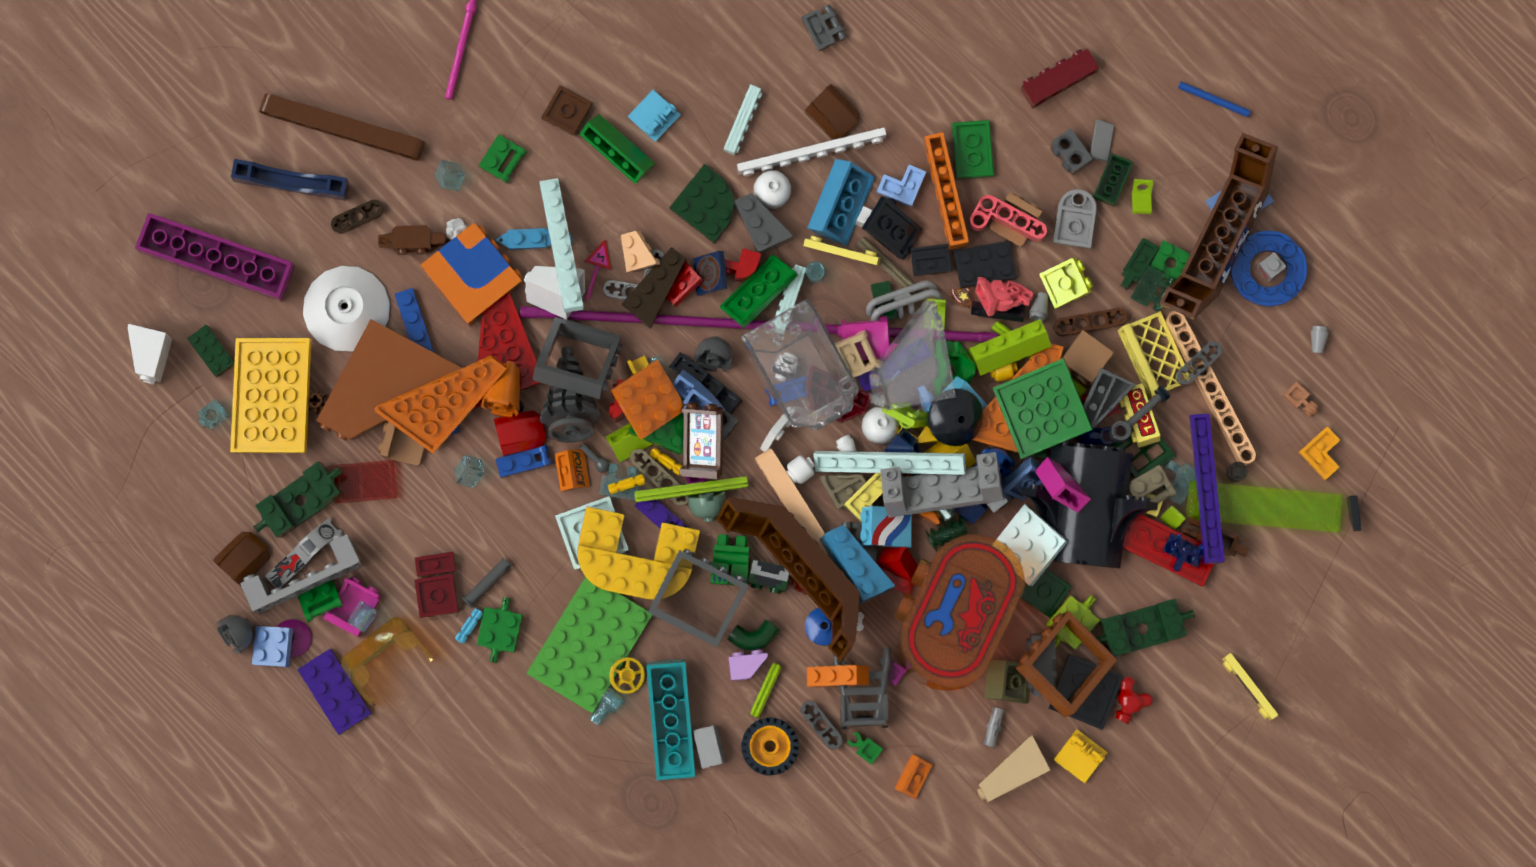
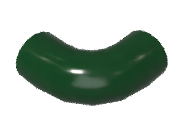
[727,620,780,650]

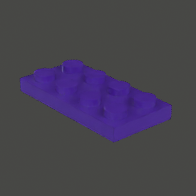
[297,649,372,735]

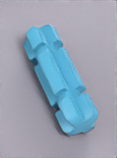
[455,608,483,644]

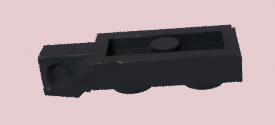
[971,301,1025,322]

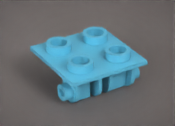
[627,90,681,142]

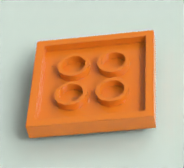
[611,360,685,440]

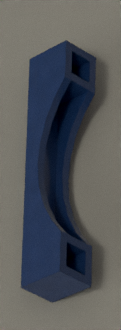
[231,159,349,201]
[884,428,988,525]

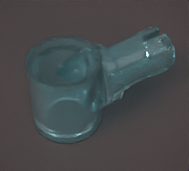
[589,687,625,726]

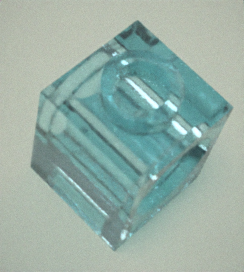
[197,399,230,430]
[348,600,377,633]

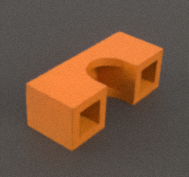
[807,665,869,688]

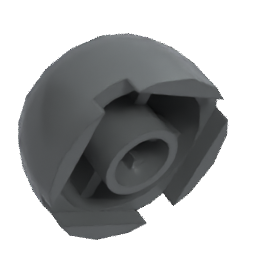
[694,336,733,372]
[216,614,253,654]

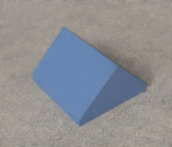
[1003,456,1043,501]

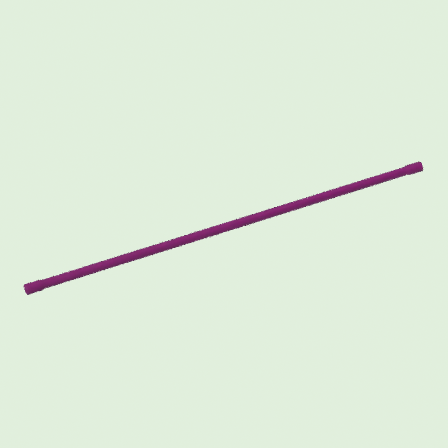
[520,306,998,343]

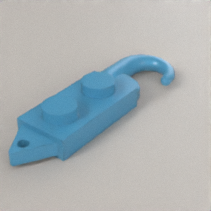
[496,228,572,250]

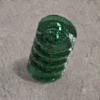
[925,516,968,552]

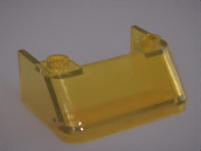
[341,617,434,707]

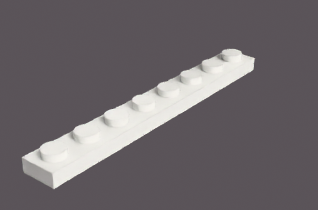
[737,128,886,176]

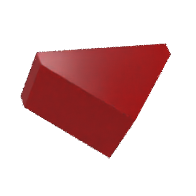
[876,547,918,582]

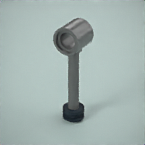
[1109,386,1170,443]

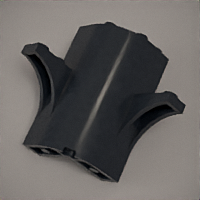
[1021,442,1158,569]

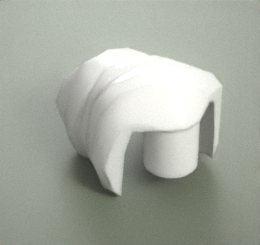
[446,218,468,240]

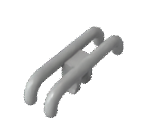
[866,280,943,321]

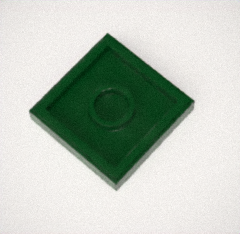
[1018,568,1072,618]

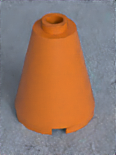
[481,361,520,417]

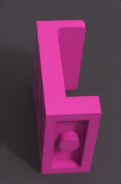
[838,316,890,360]
[323,577,381,638]

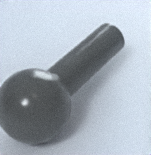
[579,443,610,473]

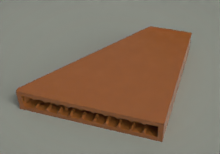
[316,319,462,441]

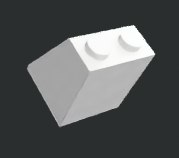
[524,266,585,320]
[128,324,172,385]

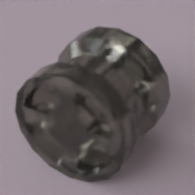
[1226,462,1248,483]

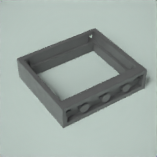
[533,317,623,399]
[648,549,749,647]

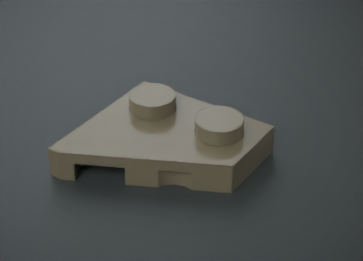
[819,474,866,510]

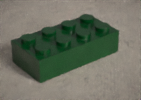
[1093,153,1133,207]
[187,325,235,378]

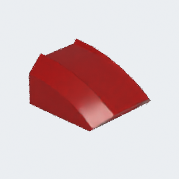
[494,410,546,456]

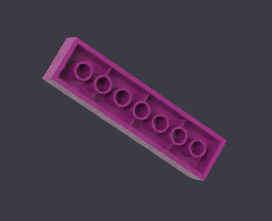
[135,213,295,302]

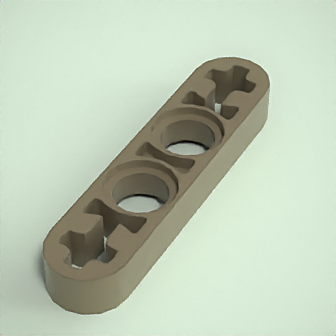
[630,449,688,506]

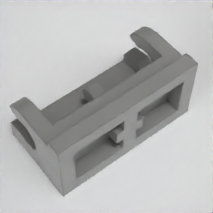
[693,725,726,769]

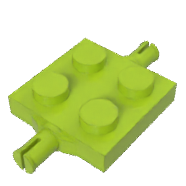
[1045,595,1100,650]

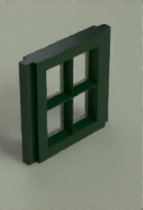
[1111,431,1176,478]

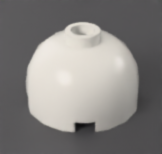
[754,171,791,209]
[862,406,900,445]

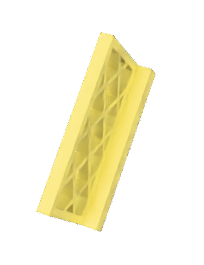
[1117,311,1189,400]

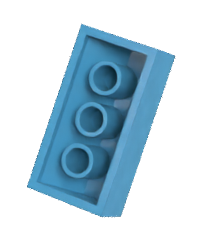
[807,159,875,246]

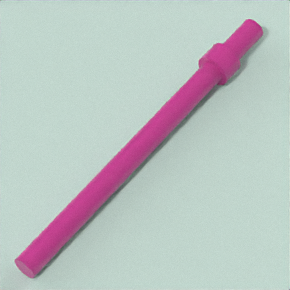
[445,0,477,100]

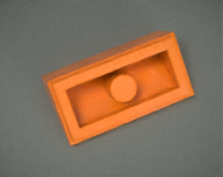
[895,754,933,800]

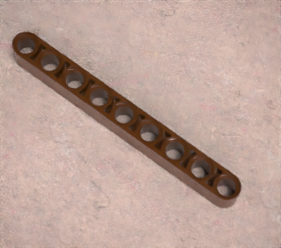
[259,93,425,161]

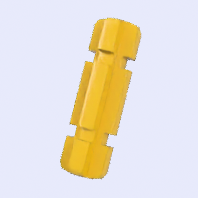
[649,448,683,475]
[608,474,645,494]

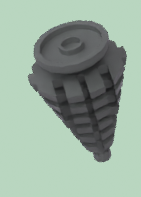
[540,346,601,443]

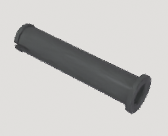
[461,558,512,608]

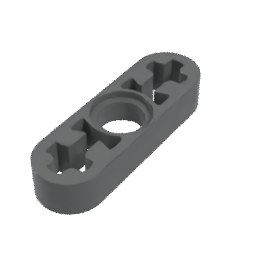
[1176,341,1222,386]
[801,701,842,750]

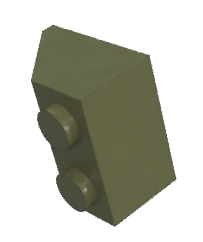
[984,660,1029,704]

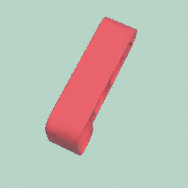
[969,195,1047,242]

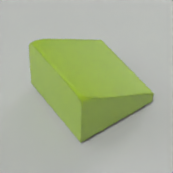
[1161,506,1185,530]

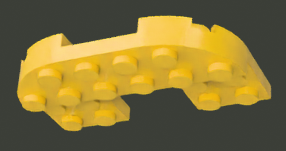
[577,506,700,600]

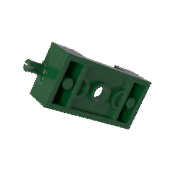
[253,461,344,538]
[1095,598,1195,657]

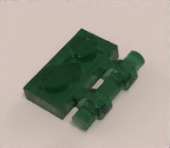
[1130,264,1177,312]

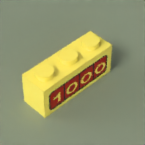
[1119,383,1160,448]

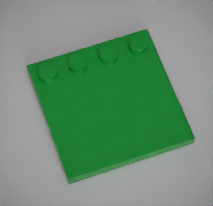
[993,358,1093,459]

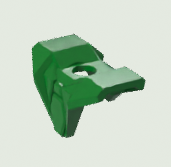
[933,339,976,398]

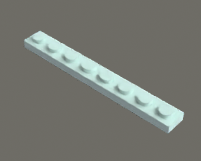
[539,178,584,313]
[814,451,966,475]

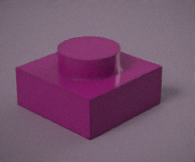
[888,660,906,686]

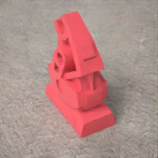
[975,277,1034,317]

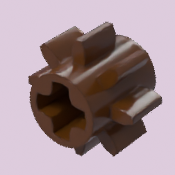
[308,389,327,414]

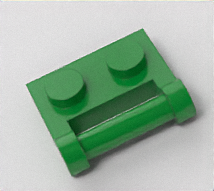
[478,134,527,184]
[297,580,343,623]

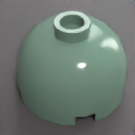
[688,491,726,522]

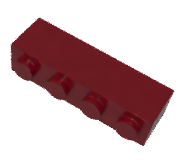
[1021,48,1099,108]

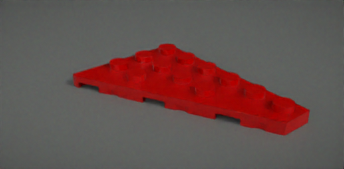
[474,292,541,409]

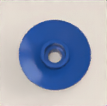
[805,608,832,646]

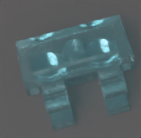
[1161,460,1196,506]
[599,463,639,501]

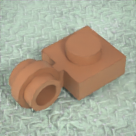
[1282,382,1319,417]

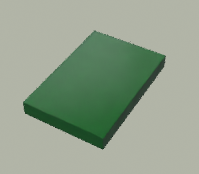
[951,120,994,180]

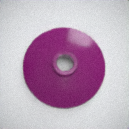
[277,619,311,658]

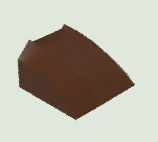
[805,84,859,140]
[213,532,270,586]

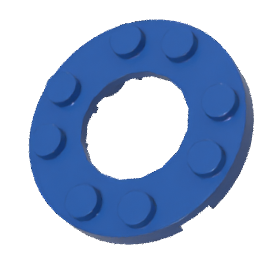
[1230,231,1307,307]

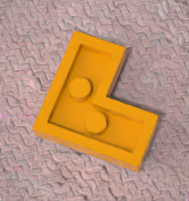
[1298,426,1340,481]

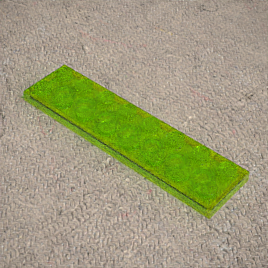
[1186,481,1342,533]

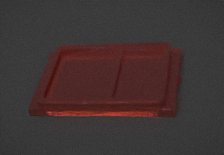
[333,460,397,504]

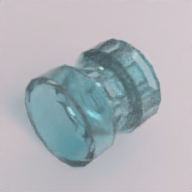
[806,261,825,283]

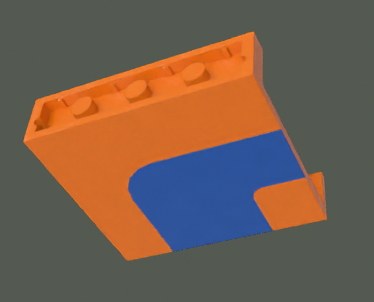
[421,223,523,326]

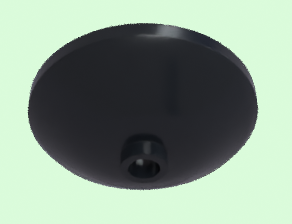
[928,388,983,446]

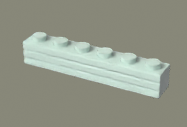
[724,84,762,156]
[772,265,806,335]

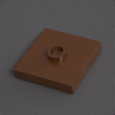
[541,85,593,137]

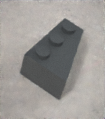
[734,193,793,255]
[1083,368,1136,429]
[1026,633,1057,696]

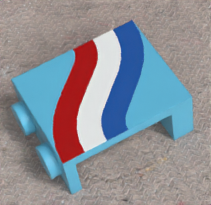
[860,506,912,548]

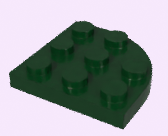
[669,164,734,243]

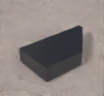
[1347,495,1361,531]

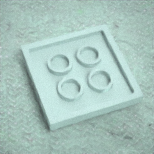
[555,496,629,570]
[992,504,1068,586]

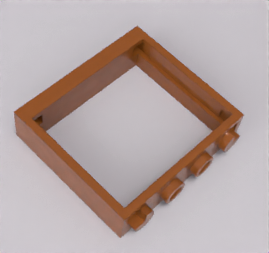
[1016,611,1117,718]

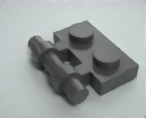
[801,4,847,52]

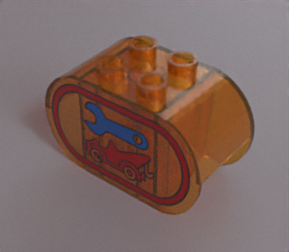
[894,534,1025,691]

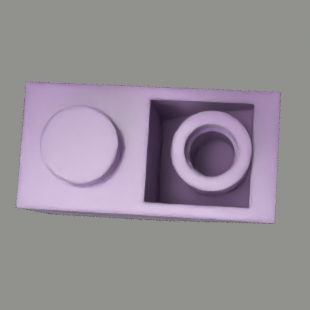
[729,650,768,681]

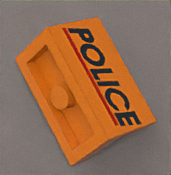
[555,449,590,491]

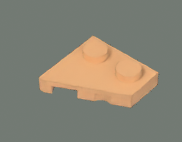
[621,231,660,273]

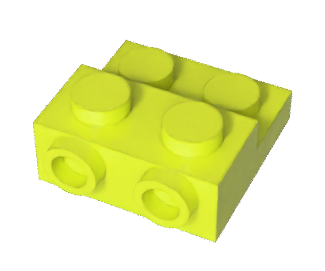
[1039,258,1093,309]

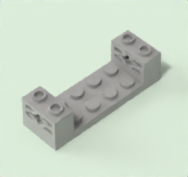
[881,452,1004,518]
[240,533,364,614]

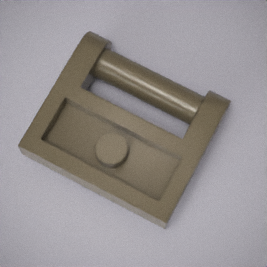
[1129,465,1177,514]

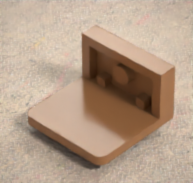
[990,193,1042,247]
[378,422,424,466]

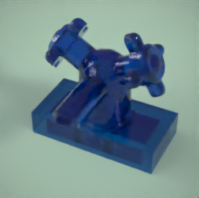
[1162,533,1203,571]

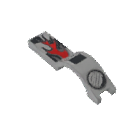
[265,518,343,588]

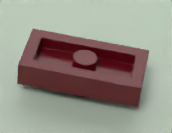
[414,552,456,577]

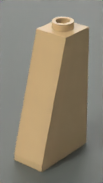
[977,735,1050,802]

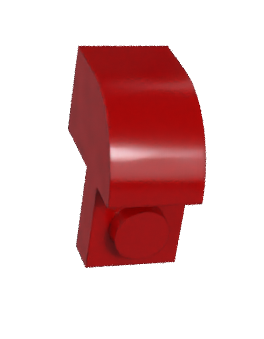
[725,249,761,281]

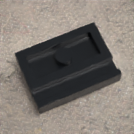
[910,244,952,277]

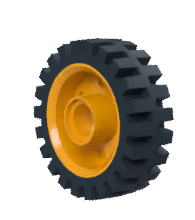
[741,718,799,776]

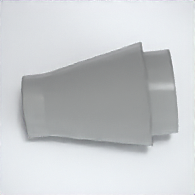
[1029,292,1049,322]
[1310,326,1329,353]

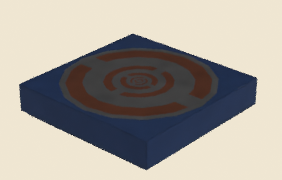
[693,251,727,296]

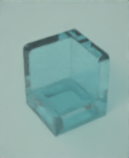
[435,160,465,191]
[454,455,485,488]

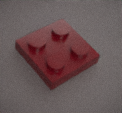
[414,574,459,618]

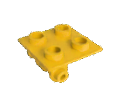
[1054,729,1108,784]

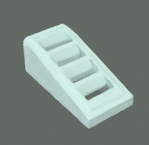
[937,508,957,522]

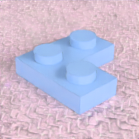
[876,165,926,207]

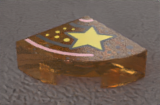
[950,288,971,308]

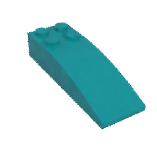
[646,658,695,780]

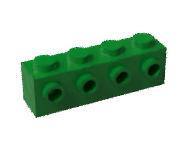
[579,114,655,184]

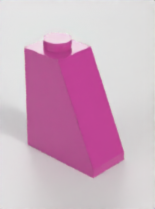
[1035,457,1091,513]

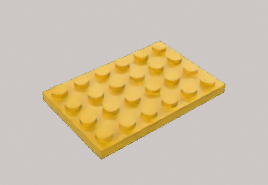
[230,338,312,453]

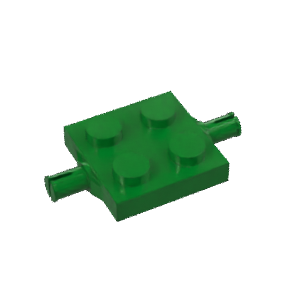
[476,597,523,663]

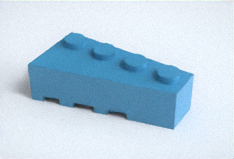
[820,525,895,605]

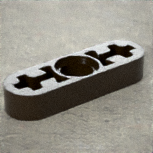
[331,200,384,234]

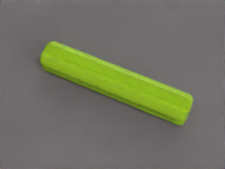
[750,663,781,718]

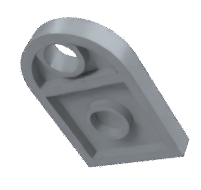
[1052,189,1096,249]

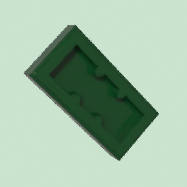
[870,281,897,321]

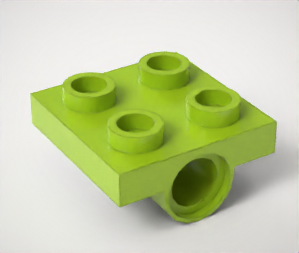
[882,401,929,429]

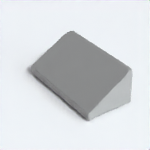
[1090,120,1114,162]

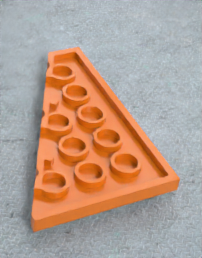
[971,343,1064,457]
[374,355,507,454]

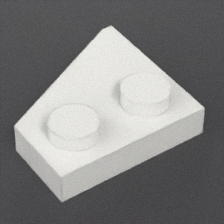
[760,406,796,452]

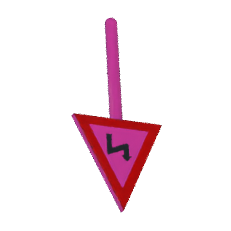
[584,239,611,300]

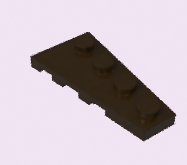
[621,247,687,329]

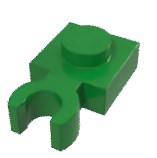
[847,732,883,765]

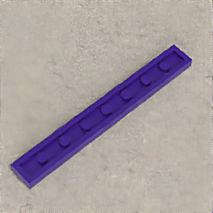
[1189,414,1225,564]

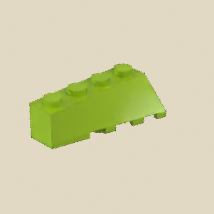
[967,319,1051,376]

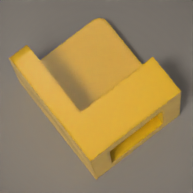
[627,355,649,375]

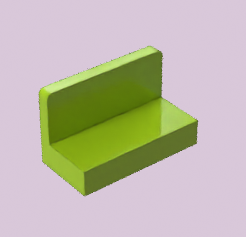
[606,423,653,462]

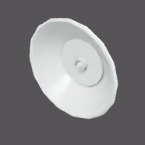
[303,266,390,352]

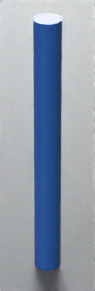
[1178,81,1251,117]

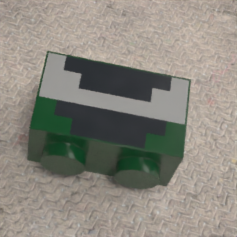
[748,560,789,594]

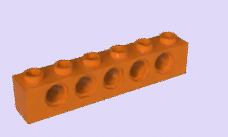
[924,132,969,250]

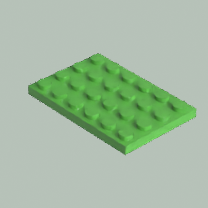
[526,577,653,714]

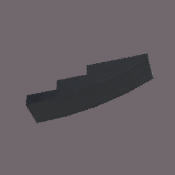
[669,352,742,415]

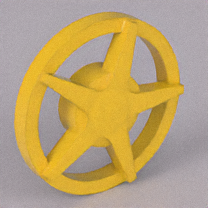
[609,657,645,694]

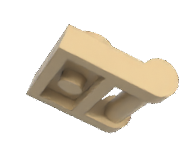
[834,330,881,379]

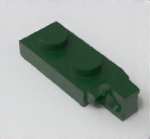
[1120,238,1159,290]

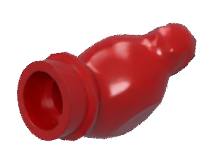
[1115,677,1153,725]

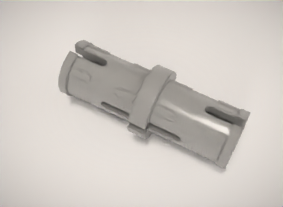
[983,707,1005,748]

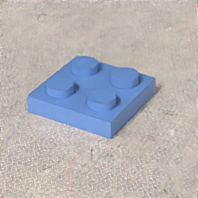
[252,626,293,667]

